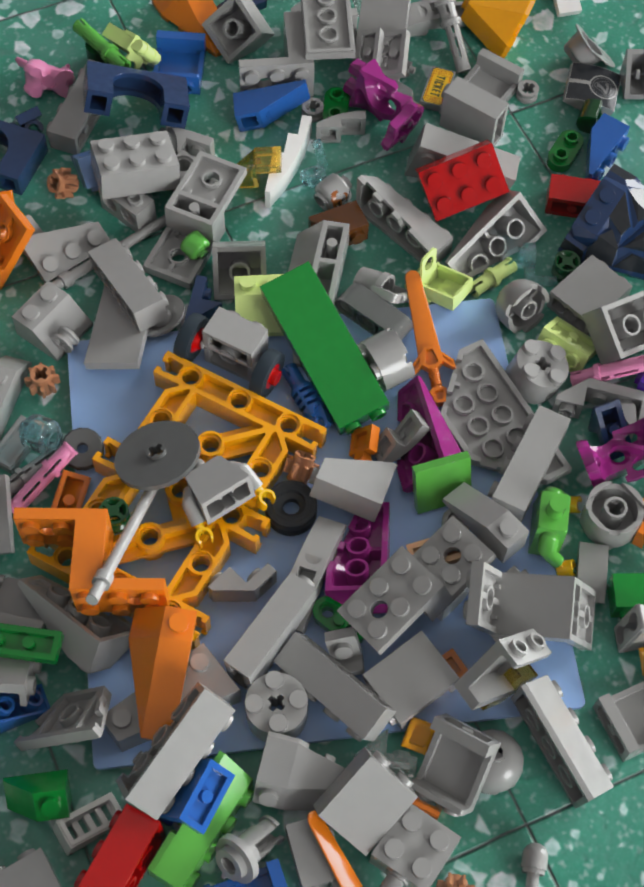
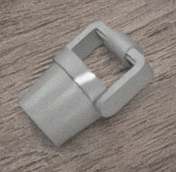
[353,267,409,304]

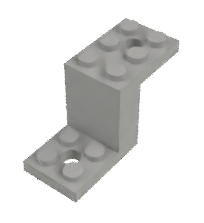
[239,8,358,97]
[463,561,596,651]

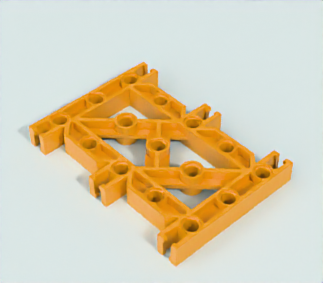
[27,351,327,650]

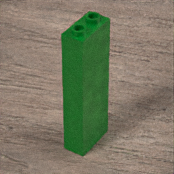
[260,261,389,435]

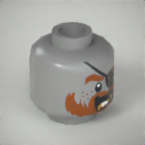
[314,173,352,211]

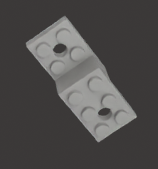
[143,151,247,290]
[337,515,497,655]

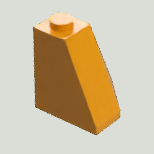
[461,0,536,58]

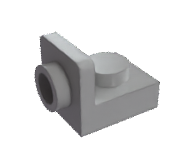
[324,627,364,676]

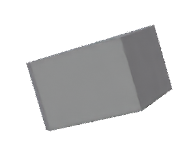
[620,49,644,99]

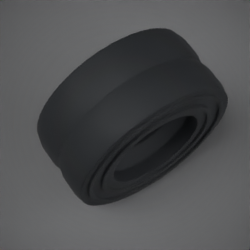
[265,480,317,536]

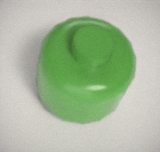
[180,230,210,260]

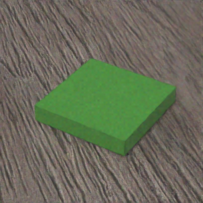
[412,451,472,514]

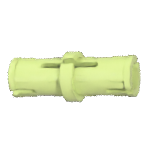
[470,257,518,298]

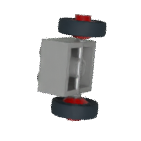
[173,307,285,398]

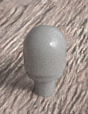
[521,843,548,887]

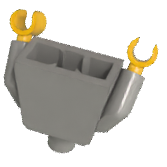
[182,456,276,548]

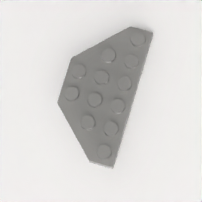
[441,339,572,485]

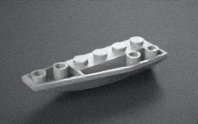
[288,220,350,367]

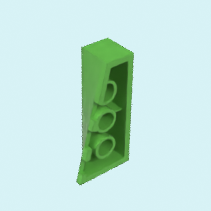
[147,750,254,887]

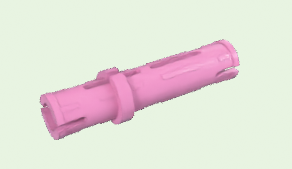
[570,354,644,386]
[11,441,78,514]

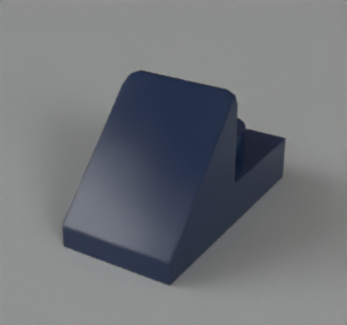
[185,275,223,320]
[588,399,632,460]

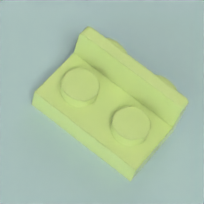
[537,316,597,372]

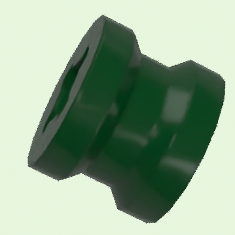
[551,250,581,282]
[99,497,130,534]

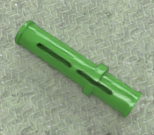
[73,18,132,68]

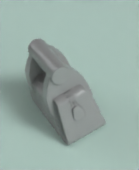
[614,604,644,653]

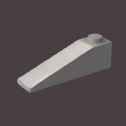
[445,190,547,277]

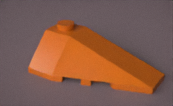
[152,0,222,57]
[129,606,197,741]

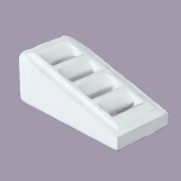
[53,792,122,856]

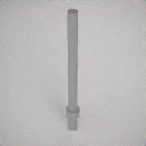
[51,215,167,289]
[86,490,158,605]

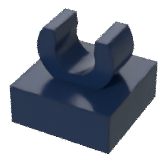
[12,106,44,133]

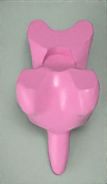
[15,57,76,98]

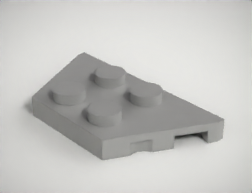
[14,686,112,751]

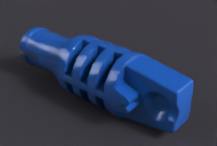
[281,363,334,429]

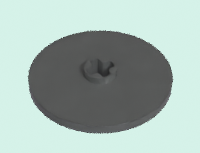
[114,421,201,491]

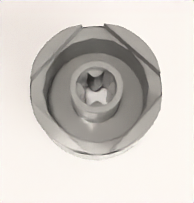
[357,328,415,392]
[505,339,569,404]
[579,481,644,550]
[245,670,308,742]

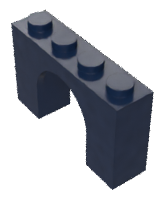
[83,60,190,129]
[0,120,48,195]

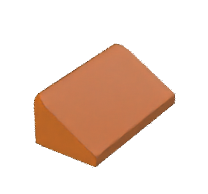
[51,469,91,508]

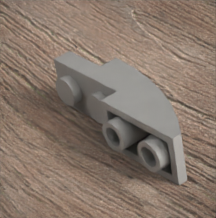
[407,0,467,37]
[291,516,347,634]

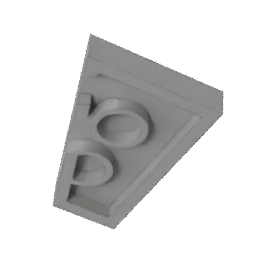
[23,222,110,284]

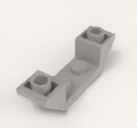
[552,378,644,421]

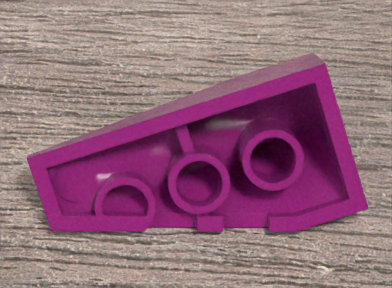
[397,375,461,493]
[325,502,390,614]

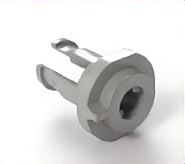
[215,815,284,884]

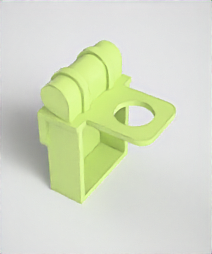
[102,22,161,69]
[405,247,473,311]

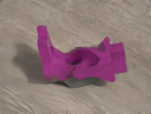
[343,58,424,151]
[576,418,644,487]

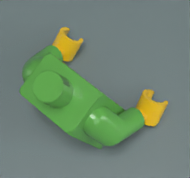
[528,486,582,576]

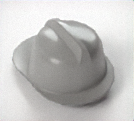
[564,24,615,68]

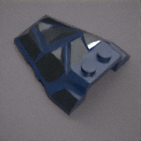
[558,164,644,280]

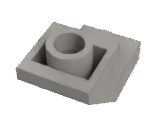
[208,563,277,602]

